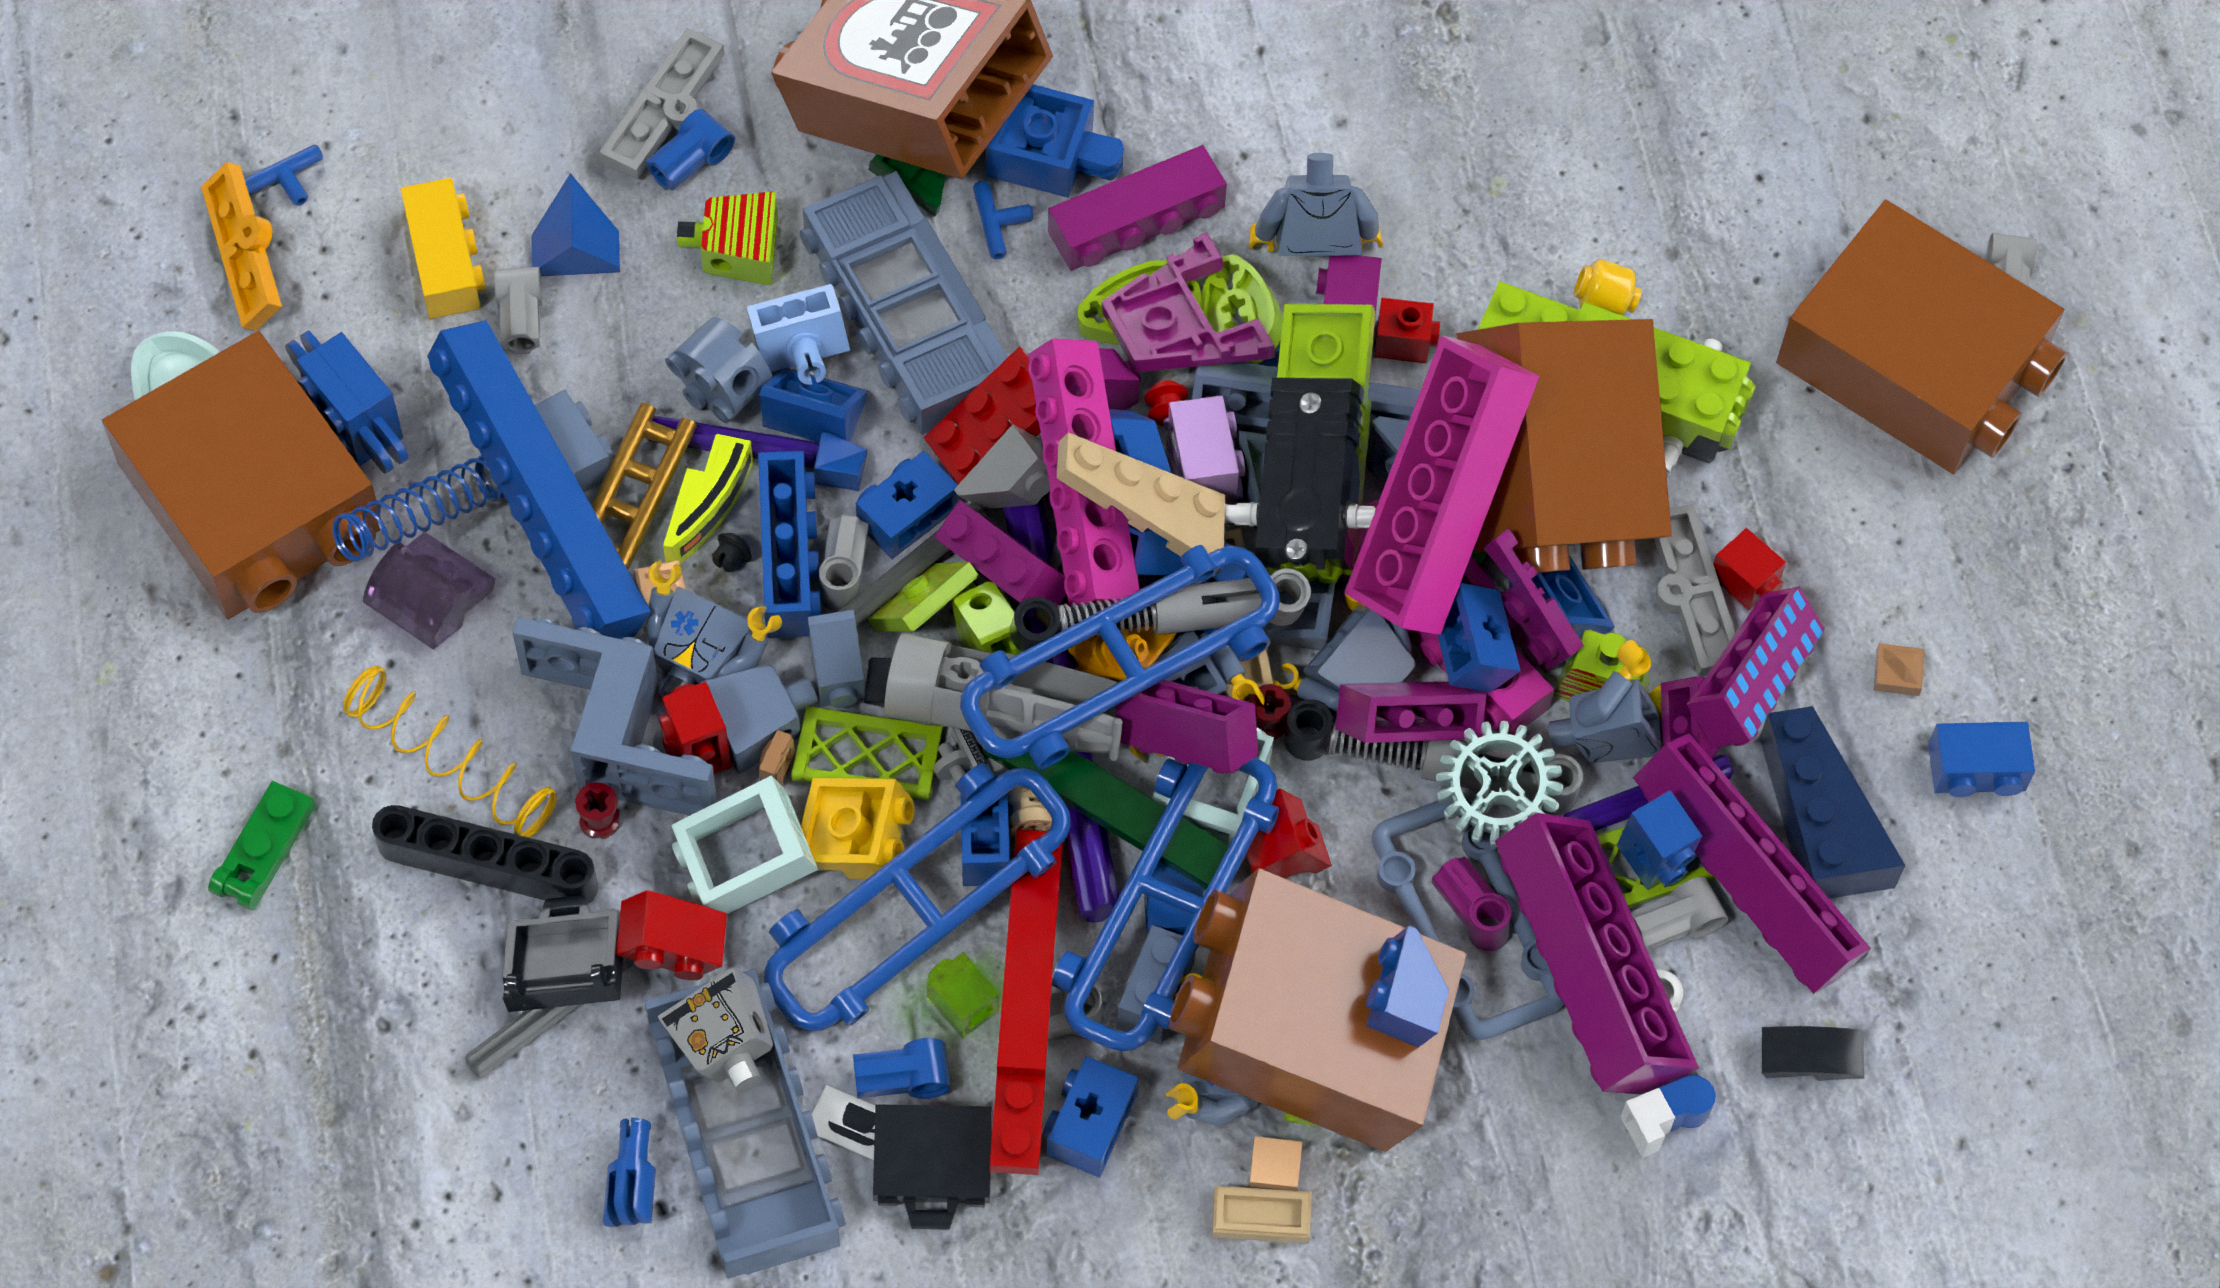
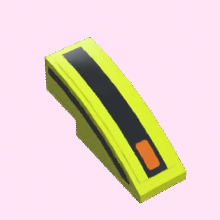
[663,434,753,564]

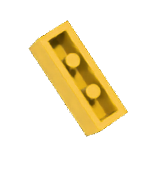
[400,177,486,319]

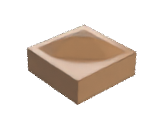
[1874,643,1924,696]
[759,730,795,786]

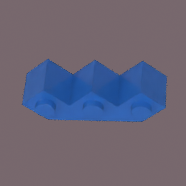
[1109,409,1184,575]

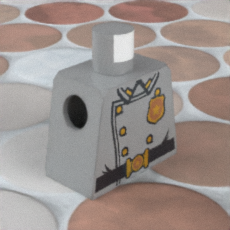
[658,967,773,1093]

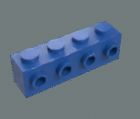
[758,451,821,638]

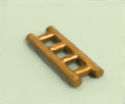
[591,402,697,571]

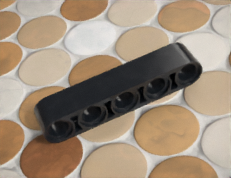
[372,805,598,904]

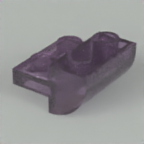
[362,532,496,650]

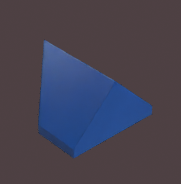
[531,173,620,276]

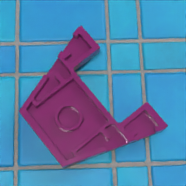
[1101,232,1275,372]
[1461,529,1584,672]

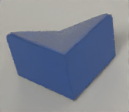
[814,432,868,491]

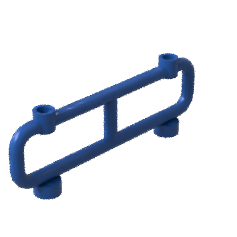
[960,545,1280,770]
[1052,757,1279,1051]
[764,763,1071,1031]

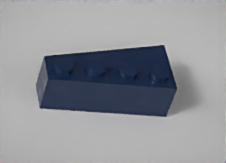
[1759,706,1905,899]

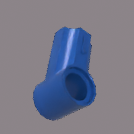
[646,109,735,191]
[853,1038,951,1099]

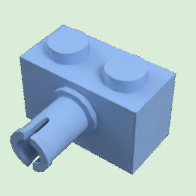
[747,284,850,385]

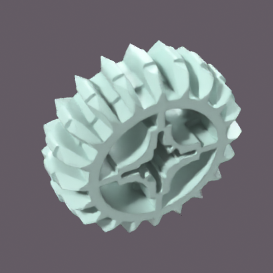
[1436,721,1563,847]

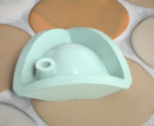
[131,331,220,400]

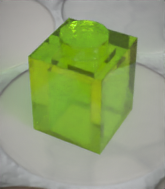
[926,952,999,1039]

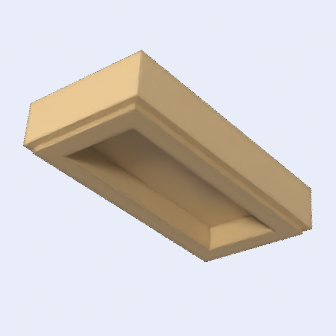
[1212,1186,1312,1243]

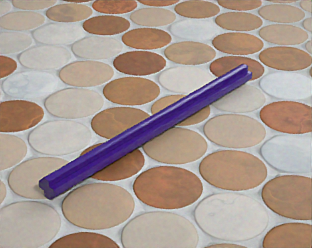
[1003,497,1119,923]

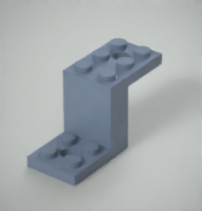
[513,617,717,816]

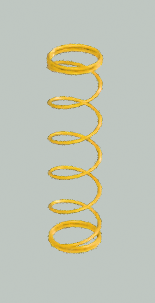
[342,665,557,838]

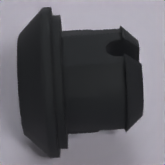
[712,533,752,572]

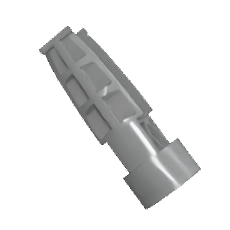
[884,633,1123,761]

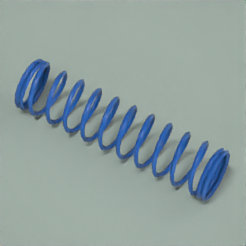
[332,455,505,562]

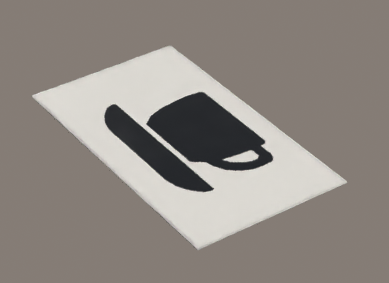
[811,1085,875,1160]

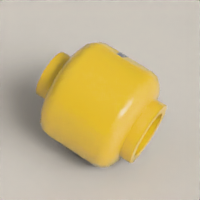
[1573,259,1642,316]

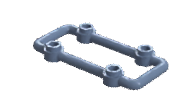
[1371,798,1564,1040]

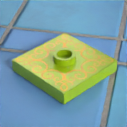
[868,562,978,632]

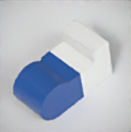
[1620,1075,1716,1158]

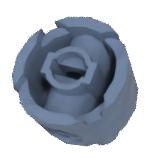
[665,317,772,423]

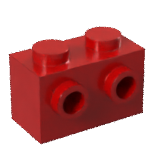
[658,681,731,774]
[616,890,727,980]

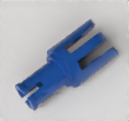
[603,1118,656,1227]

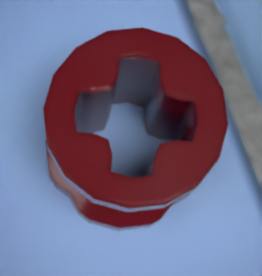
[1249,684,1291,740]
[575,782,620,839]

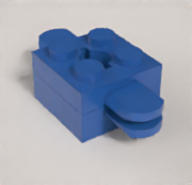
[985,84,1124,198]
[285,330,409,474]

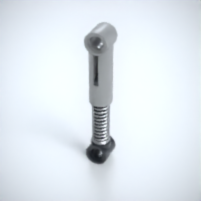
[1010,568,1311,652]
[1284,700,1583,815]

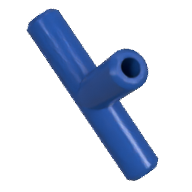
[244,144,323,206]
[973,180,1033,259]

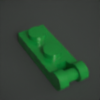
[208,781,316,910]

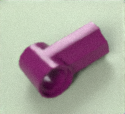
[1432,856,1512,951]

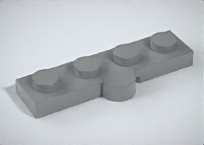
[599,28,725,179]
[1654,504,1736,677]

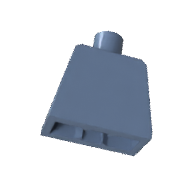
[701,665,817,774]

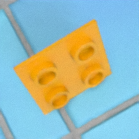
[1068,626,1176,681]

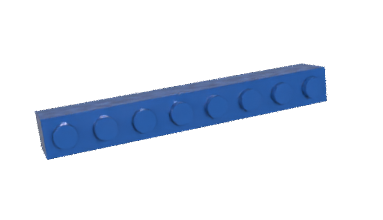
[427,320,651,639]

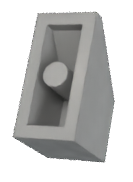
[954,424,1050,509]

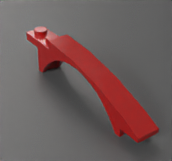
[990,829,1063,1175]

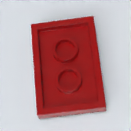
[923,346,1041,485]

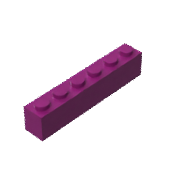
[1633,733,1871,994]

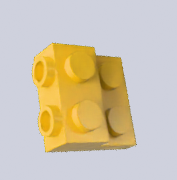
[801,778,915,879]

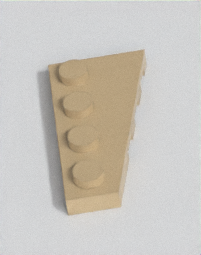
[1057,433,1225,577]

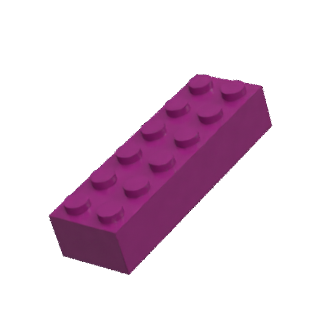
[1495,813,1699,1095]

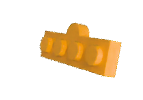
[201,162,282,331]

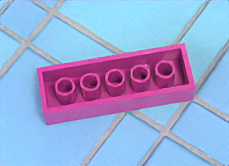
[1344,336,1539,635]

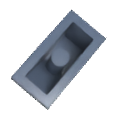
[808,610,865,708]

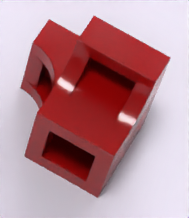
[1246,788,1332,879]

